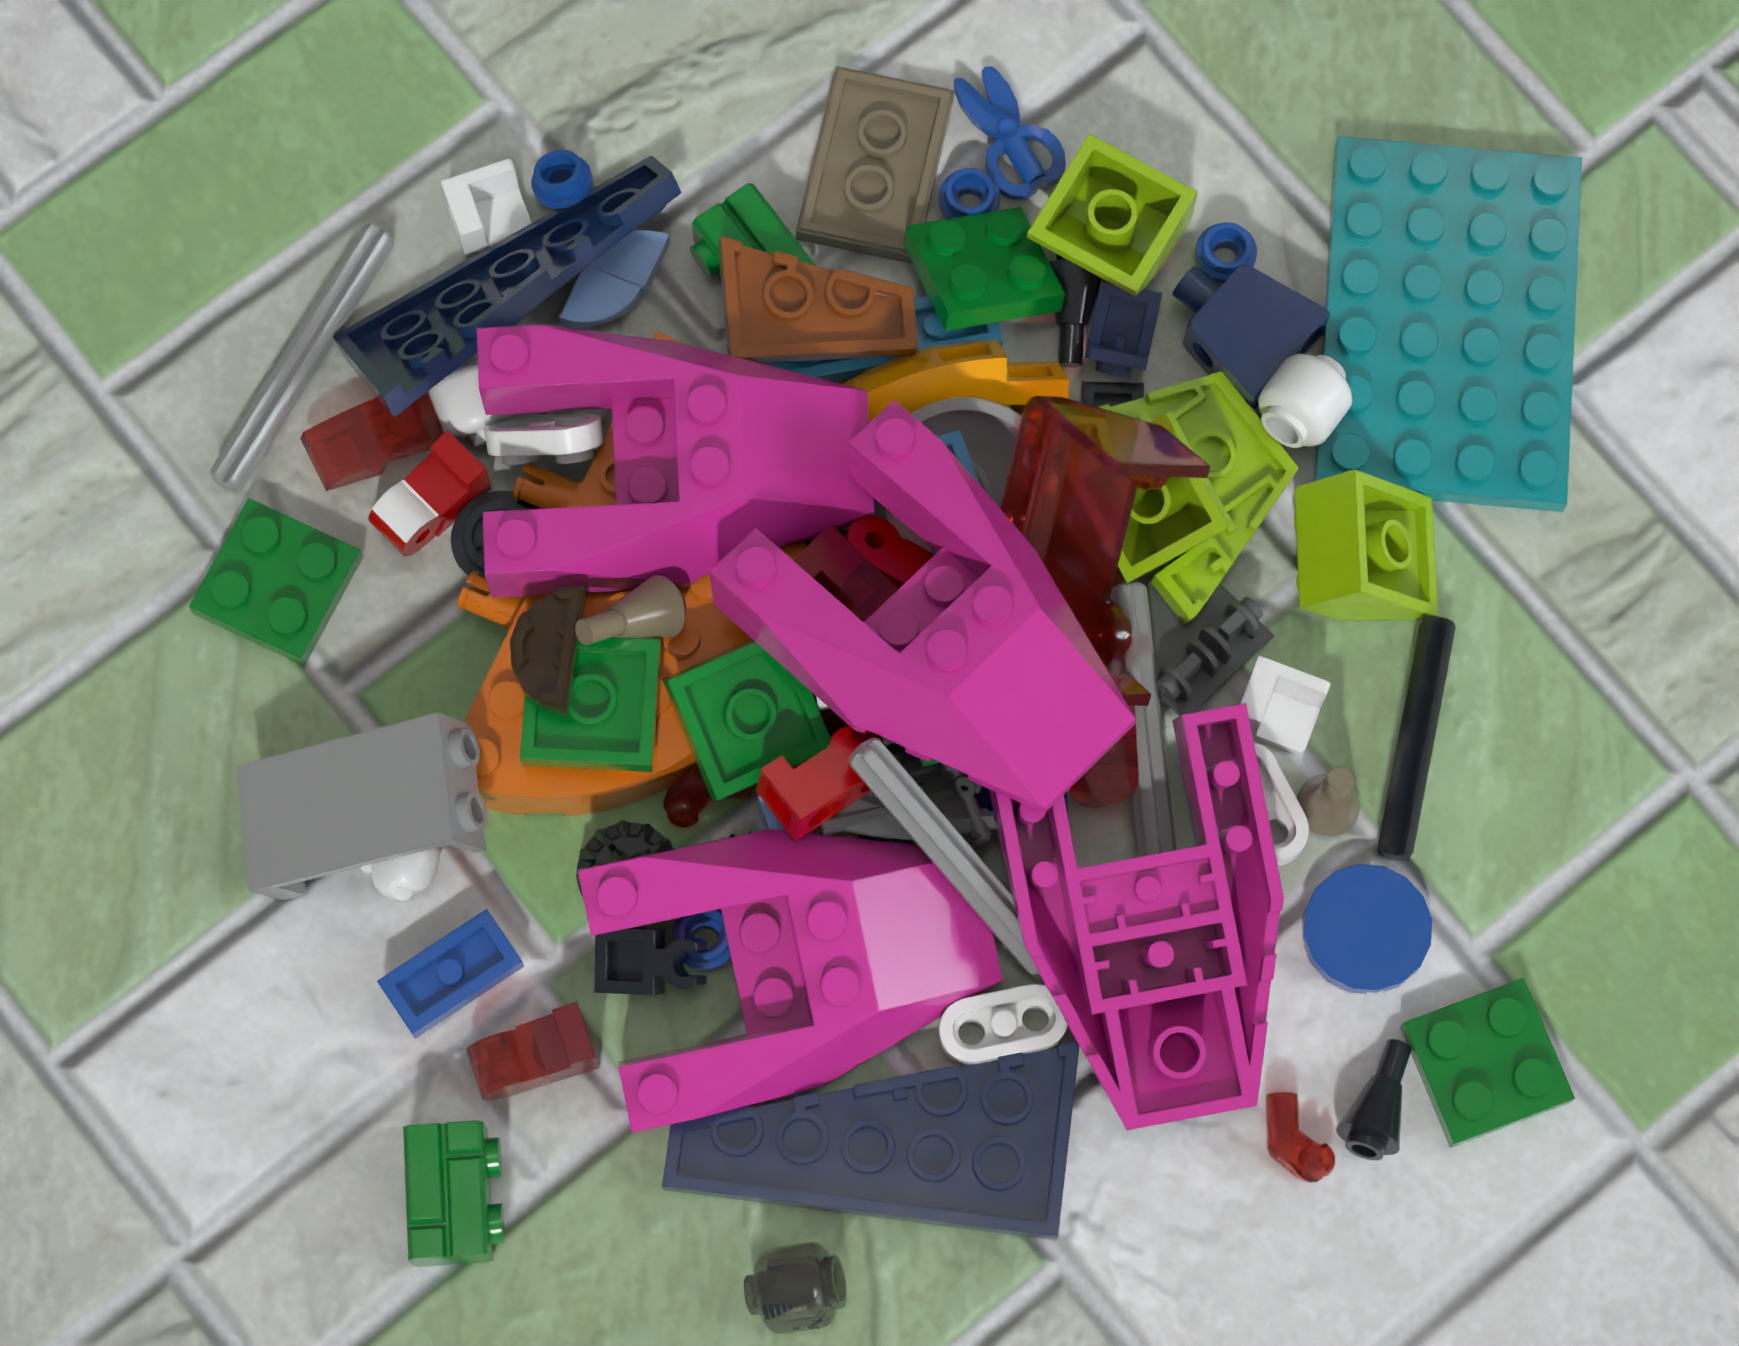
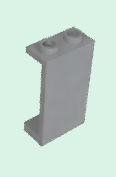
[237,712,487,901]

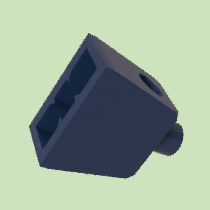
[1172,264,1330,411]

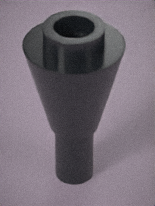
[1049,254,1102,368]
[1336,1039,1412,1160]

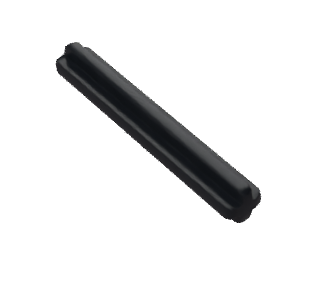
[1377,616,1456,861]

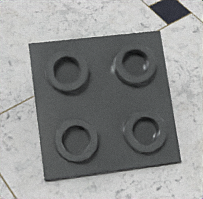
[1110,551,1274,716]

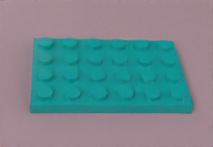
[1314,136,1582,512]

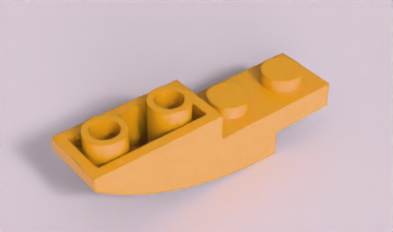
[843,339,1069,423]

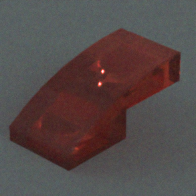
[300,392,444,491]

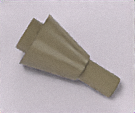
[575,575,686,645]
[1297,766,1360,836]

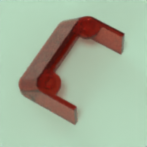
[1000,396,1210,706]

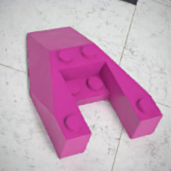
[477,325,875,598]
[709,400,1136,813]
[989,703,1284,1130]
[578,829,1003,1133]

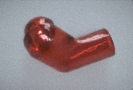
[663,764,754,828]
[1266,1092,1336,1183]

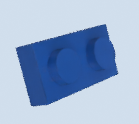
[377,909,525,1039]

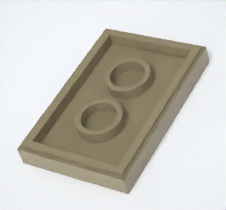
[796,66,955,264]

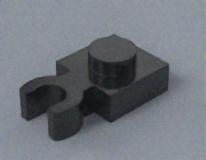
[594,927,707,995]

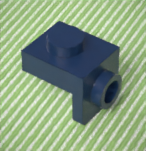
[1085,280,1163,378]

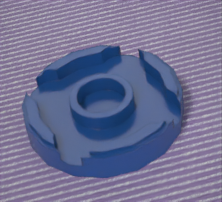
[1302,864,1432,994]

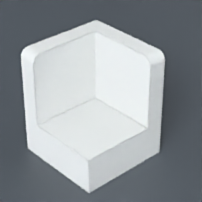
[440,159,532,259]
[1241,655,1331,755]

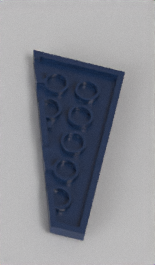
[332,155,682,417]
[662,1042,1080,1240]

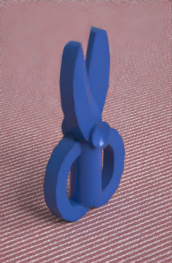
[953,66,1066,200]

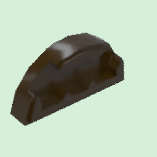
[510,585,586,717]

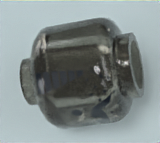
[744,1241,847,1335]

